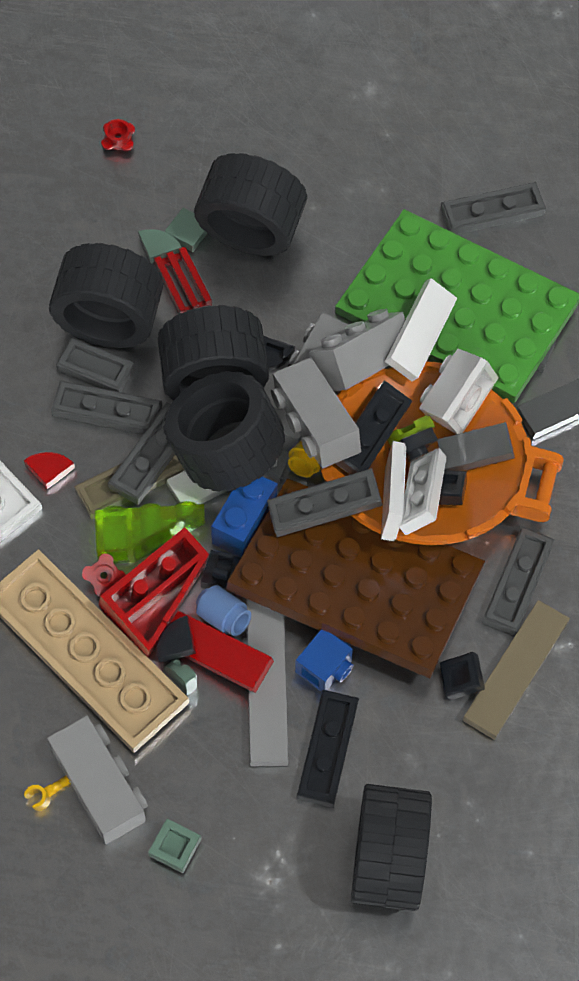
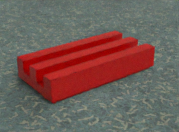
[154,247,212,313]

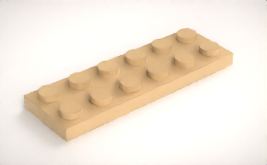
[0,549,189,753]

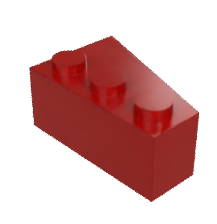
[98,527,209,658]

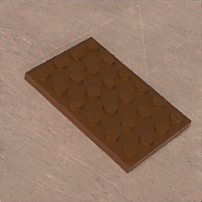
[226,478,485,679]

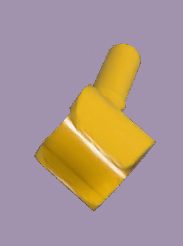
[24,775,70,811]

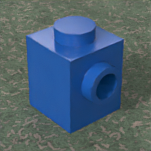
[295,629,354,692]

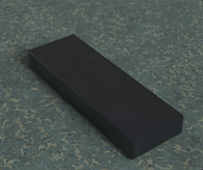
[335,380,412,475]
[297,690,359,808]

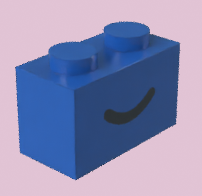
[211,476,278,557]

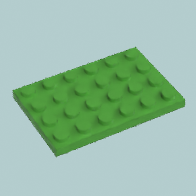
[335,209,579,404]

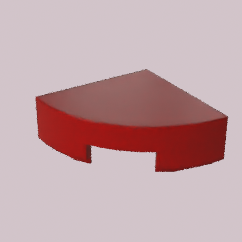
[24,452,75,489]

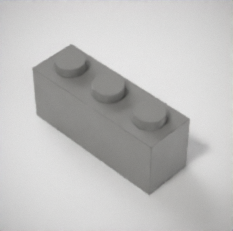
[309,309,405,391]
[271,358,361,469]
[47,715,148,845]

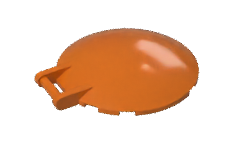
[320,361,564,545]

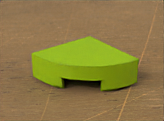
[388,415,435,446]

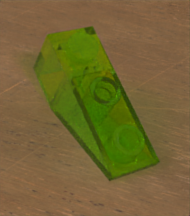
[95,501,205,564]

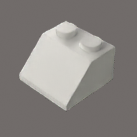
[419,349,499,434]

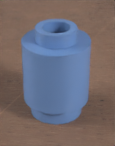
[196,585,251,636]

